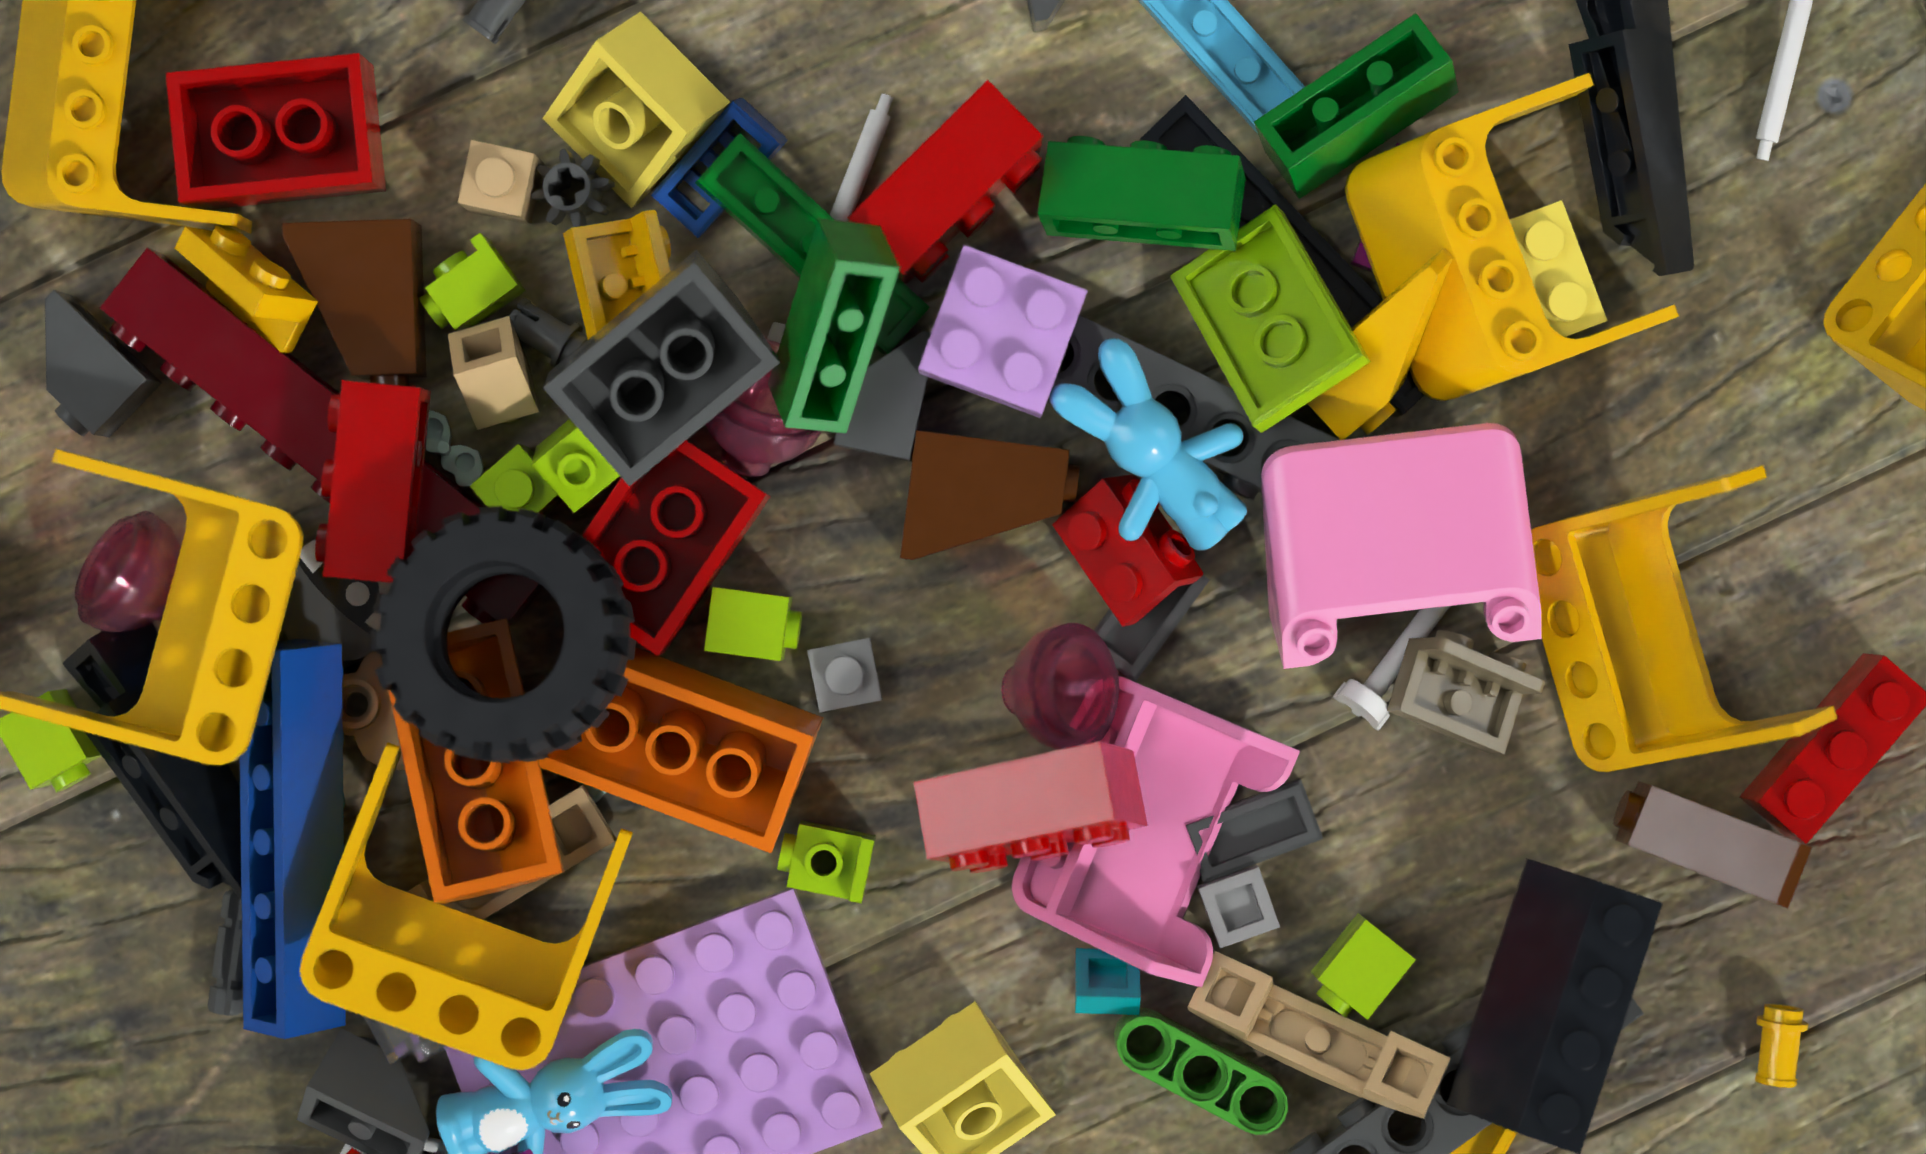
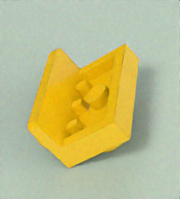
[563,209,671,339]
[174,225,318,353]

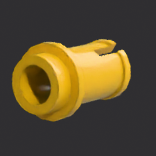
[1755,1004,1808,1088]

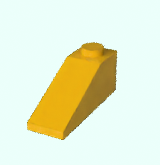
[1307,248,1453,440]

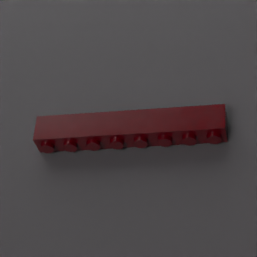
[100,247,544,626]

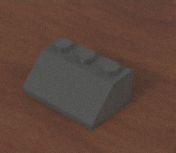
[543,250,780,486]

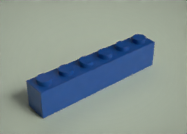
[240,639,346,1039]

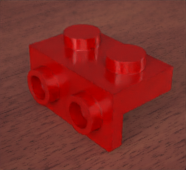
[1052,474,1203,627]

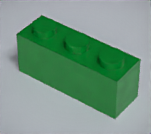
[1254,13,1459,199]
[1037,136,1246,251]
[768,218,900,433]

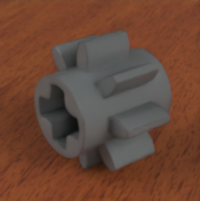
[531,149,615,227]

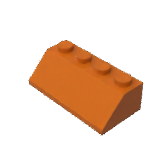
[389,619,564,904]
[539,648,823,853]

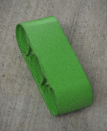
[1114,1008,1288,1135]

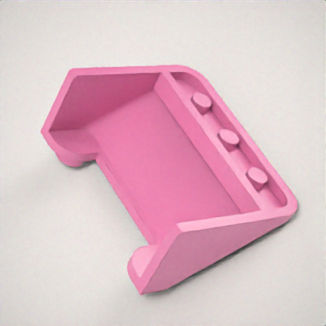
[1261,423,1541,669]
[1012,676,1300,988]

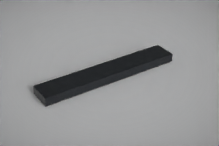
[1139,95,1424,416]

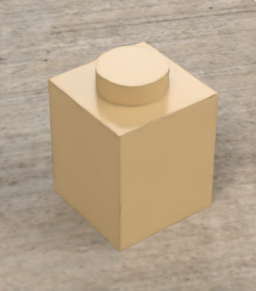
[458,140,544,225]
[448,316,539,430]

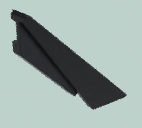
[1568,0,1694,276]
[62,610,242,904]

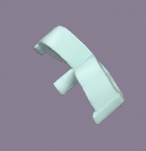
[426,410,484,489]

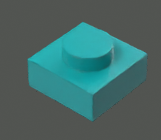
[1075,948,1141,1015]

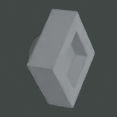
[807,637,882,713]
[1197,865,1280,948]

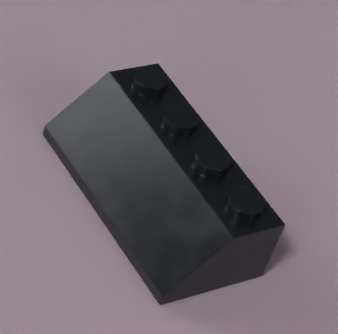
[1446,858,1663,1154]

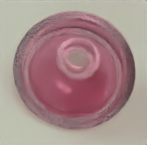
[705,370,822,477]
[75,511,181,633]
[1001,623,1119,750]

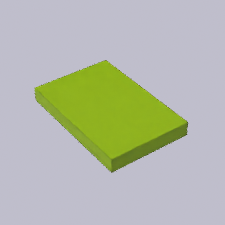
[1170,204,1370,433]

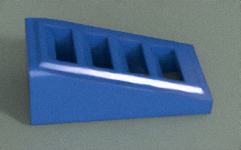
[651,98,788,238]

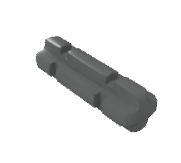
[207,890,243,1016]

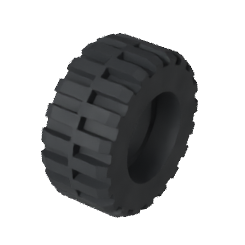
[370,506,636,763]

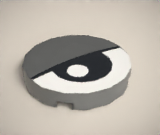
[281,540,392,662]

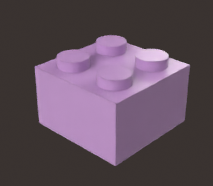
[918,245,1088,418]

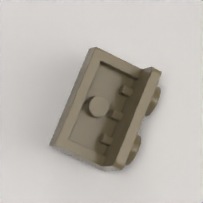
[1387,630,1545,754]

